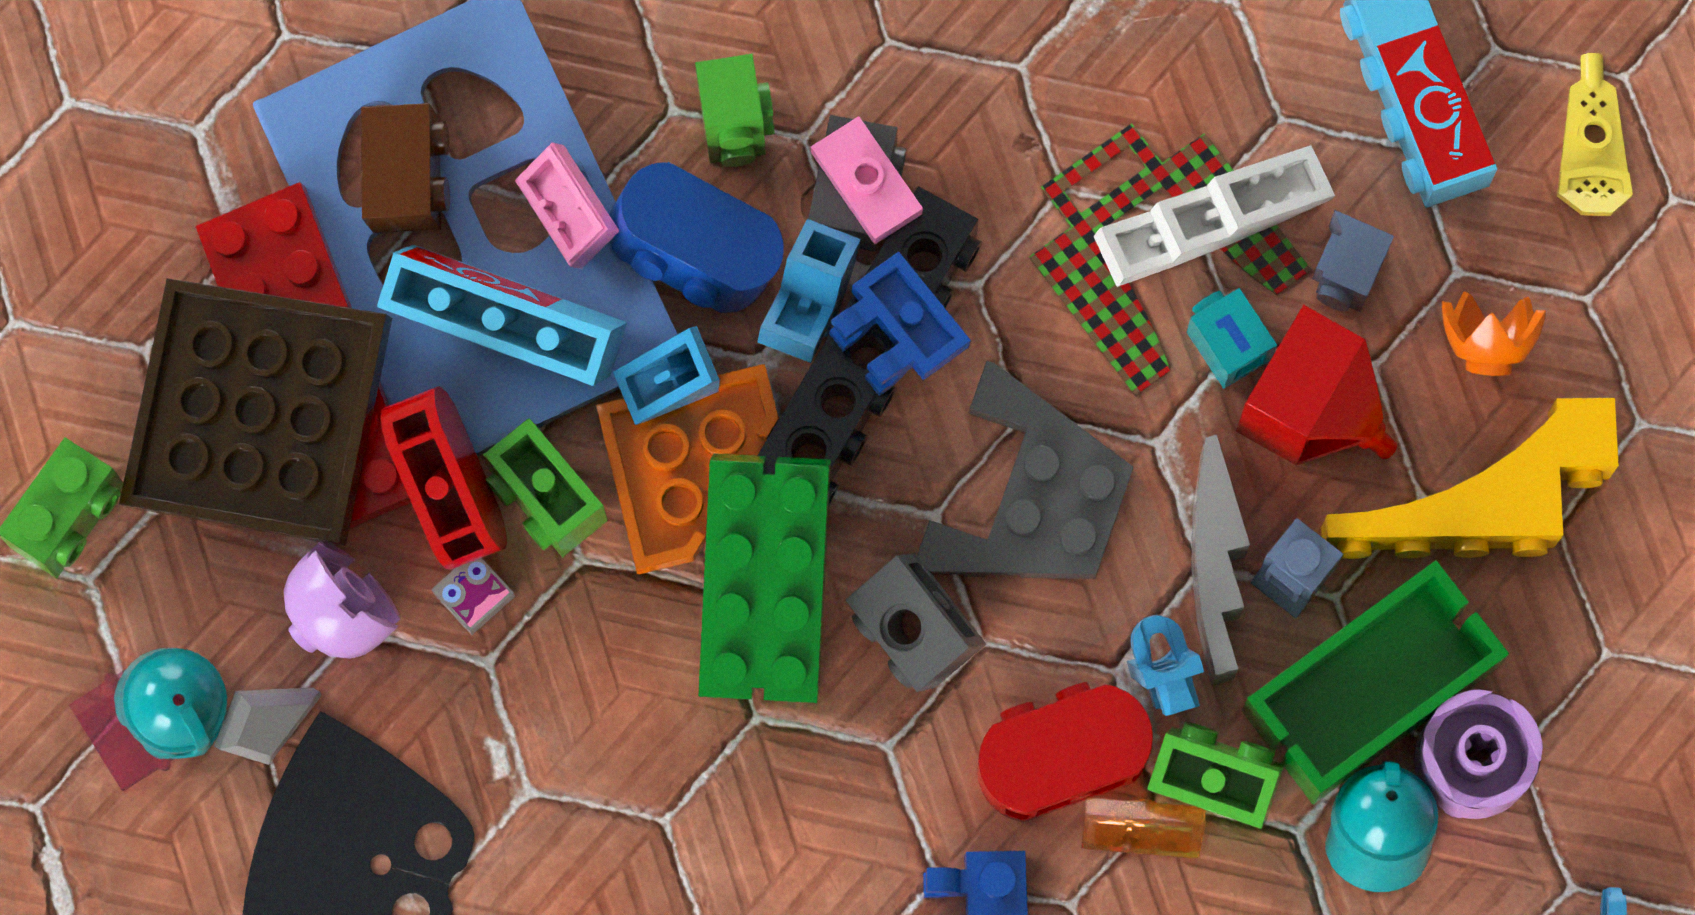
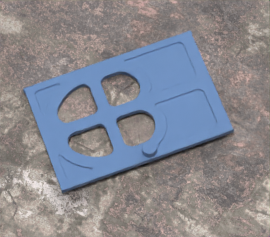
[252,0,678,457]

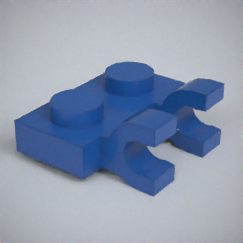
[829,251,971,396]
[923,851,1028,915]

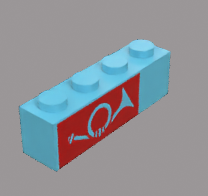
[1340,0,1497,208]
[377,245,627,386]

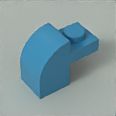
[757,219,861,363]

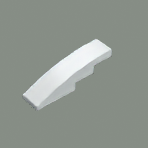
[1094,145,1335,287]

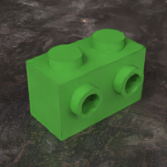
[695,54,775,167]
[483,418,608,558]
[0,437,123,579]
[1147,722,1285,829]

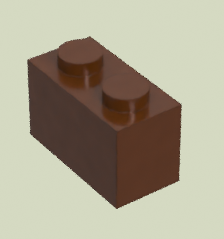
[361,103,450,233]

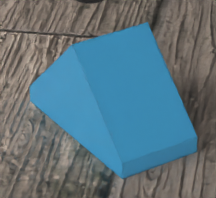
[613,326,720,425]

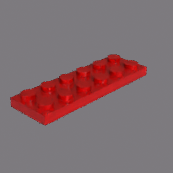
[195,182,411,542]

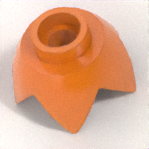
[1442,291,1546,376]

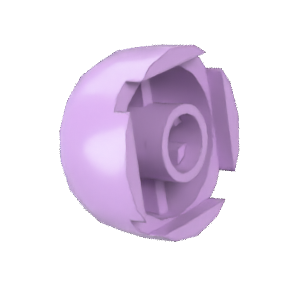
[284,541,400,659]

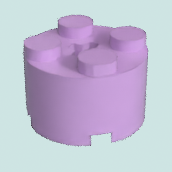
[1414,689,1543,819]

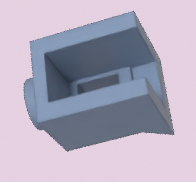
[1312,210,1394,312]
[1250,518,1343,618]

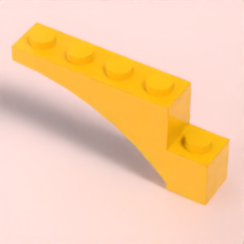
[1321,398,1619,559]

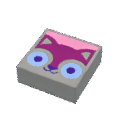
[431,558,515,635]

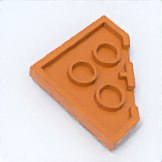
[596,364,779,575]

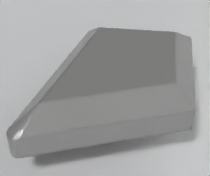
[214,688,321,765]

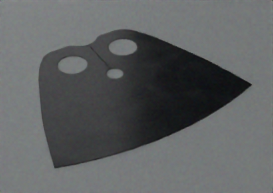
[242,711,474,915]

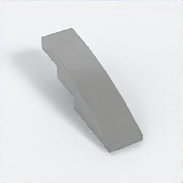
[1191,435,1250,686]

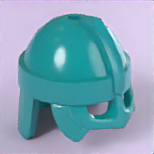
[114,648,228,759]
[1325,761,1438,892]

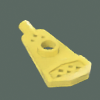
[1557,53,1633,216]

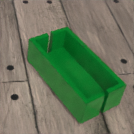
[698,453,831,703]
[1241,560,1509,805]

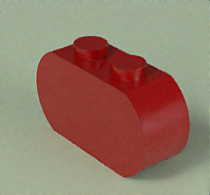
[381,386,507,570]
[977,682,1153,822]

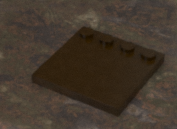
[119,278,393,546]

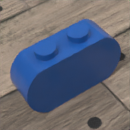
[609,162,784,313]

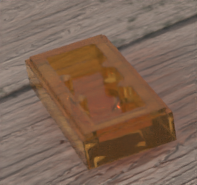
[1081,797,1206,858]

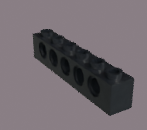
[757,186,982,505]

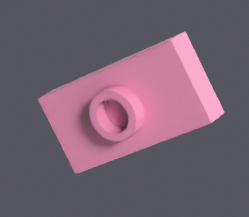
[811,116,923,245]
[515,142,619,269]

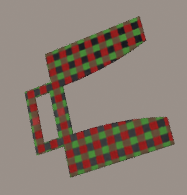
[1029,123,1312,396]

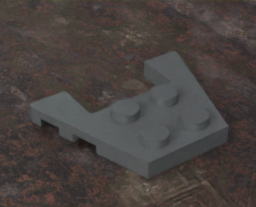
[917,361,1134,579]

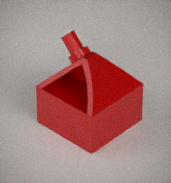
[1236,304,1397,466]

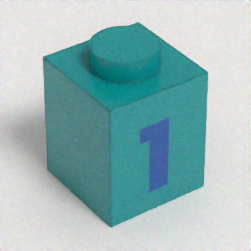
[1186,288,1277,389]

